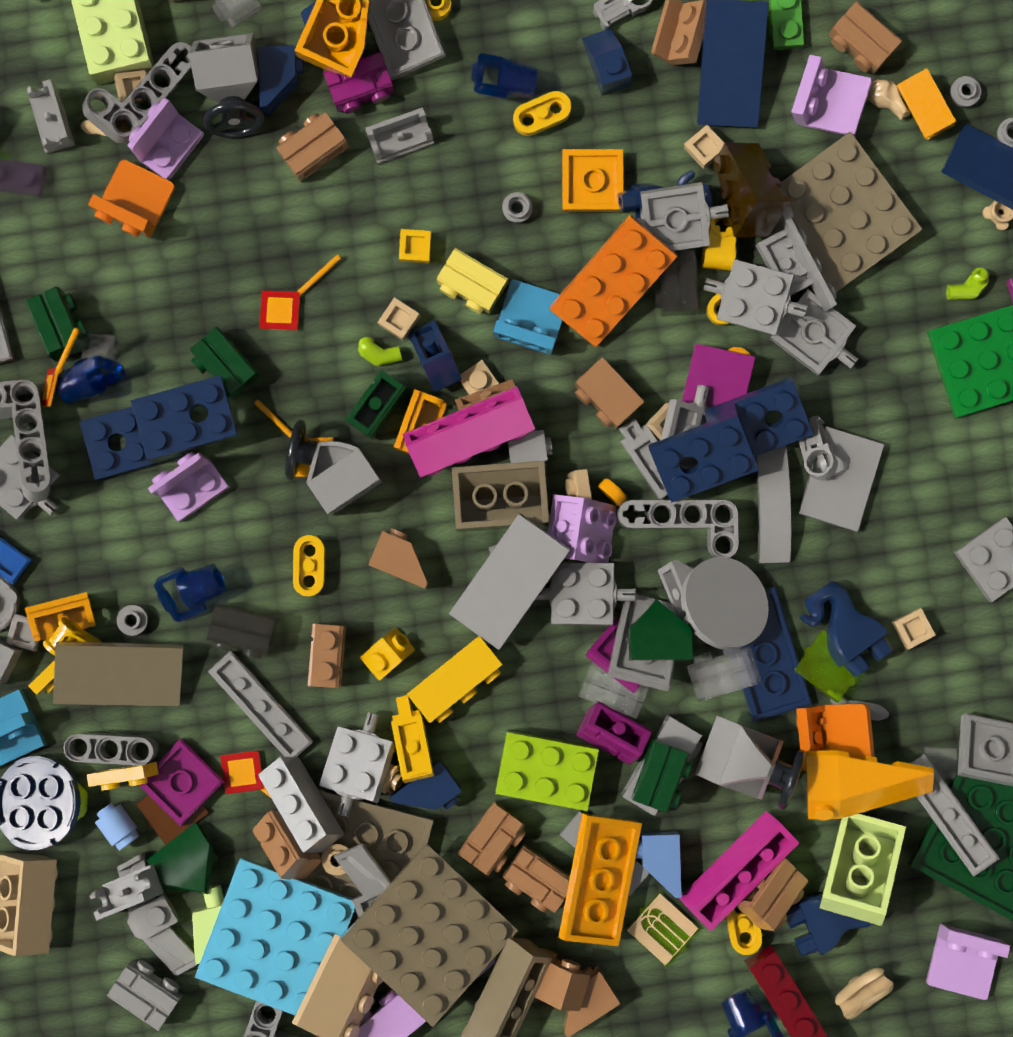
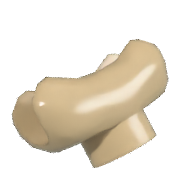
[835,968,894,1019]

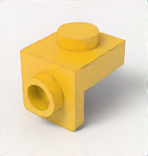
[360,628,415,681]

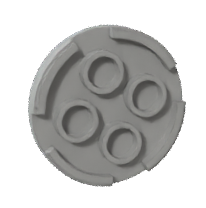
[681,557,768,650]

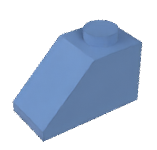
[636,831,682,898]

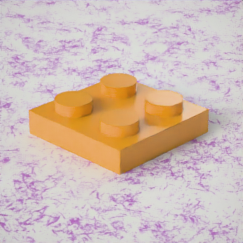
[562,149,623,212]

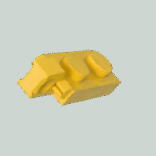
[391,695,435,783]

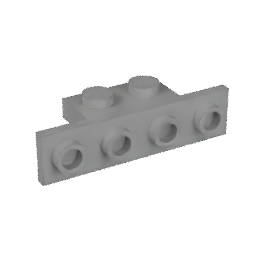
[756,205,837,312]

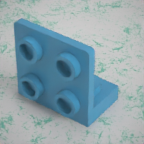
[493,280,562,355]

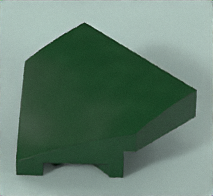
[628,599,693,661]
[147,822,218,894]

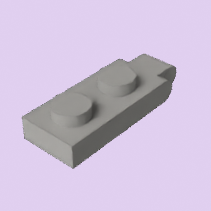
[618,418,667,500]

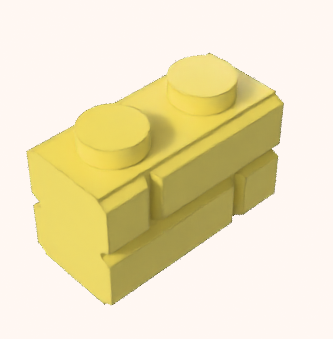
[437,248,508,315]

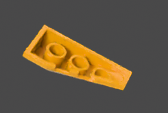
[295,0,369,78]
[806,750,934,821]

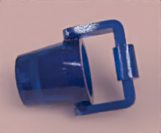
[471,53,538,99]
[55,355,126,404]
[154,564,226,622]
[721,988,784,1037]

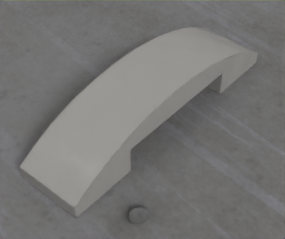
[756,445,791,563]

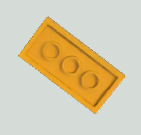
[559,813,642,946]

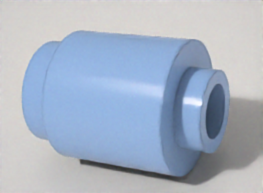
[95,803,140,851]

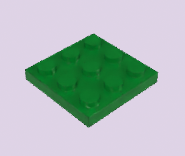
[927,305,1013,419]

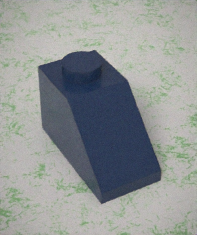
[582,29,632,96]
[258,45,304,115]
[408,320,462,392]
[390,759,463,810]

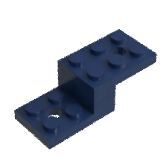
[79,375,239,481]
[648,377,814,503]

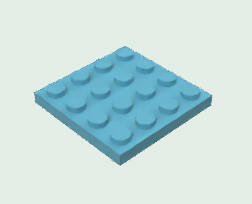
[194,857,355,1015]

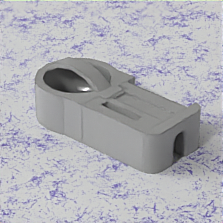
[593,0,653,30]
[798,416,838,481]

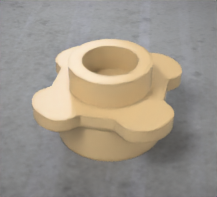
[983,200,1013,230]
[382,764,403,794]

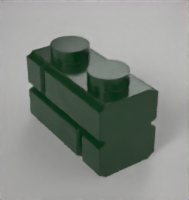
[25,286,89,362]
[190,326,261,399]
[345,370,408,441]
[631,739,693,813]

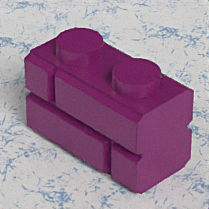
[323,52,394,114]
[576,701,652,765]

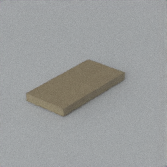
[53,642,183,706]

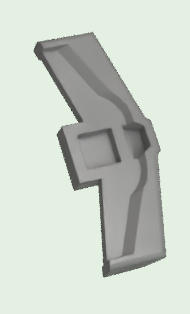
[334,844,392,917]
[117,852,197,976]

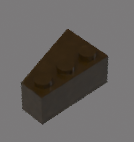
[713,142,792,237]

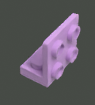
[791,55,872,136]
[127,97,204,181]
[148,452,230,522]
[548,494,617,563]
[926,923,1010,1000]

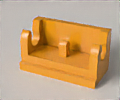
[897,68,956,140]
[394,389,447,455]
[25,592,96,642]

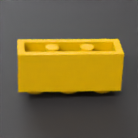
[407,636,503,723]

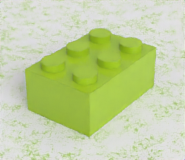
[495,730,599,811]

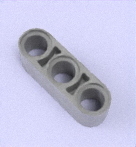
[63,732,159,766]

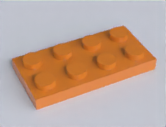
[549,215,677,347]

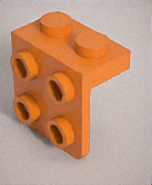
[88,160,175,239]
[796,703,875,771]

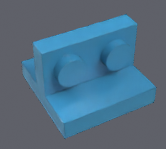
[0,689,47,766]

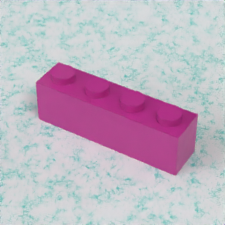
[403,386,535,478]
[679,811,799,931]

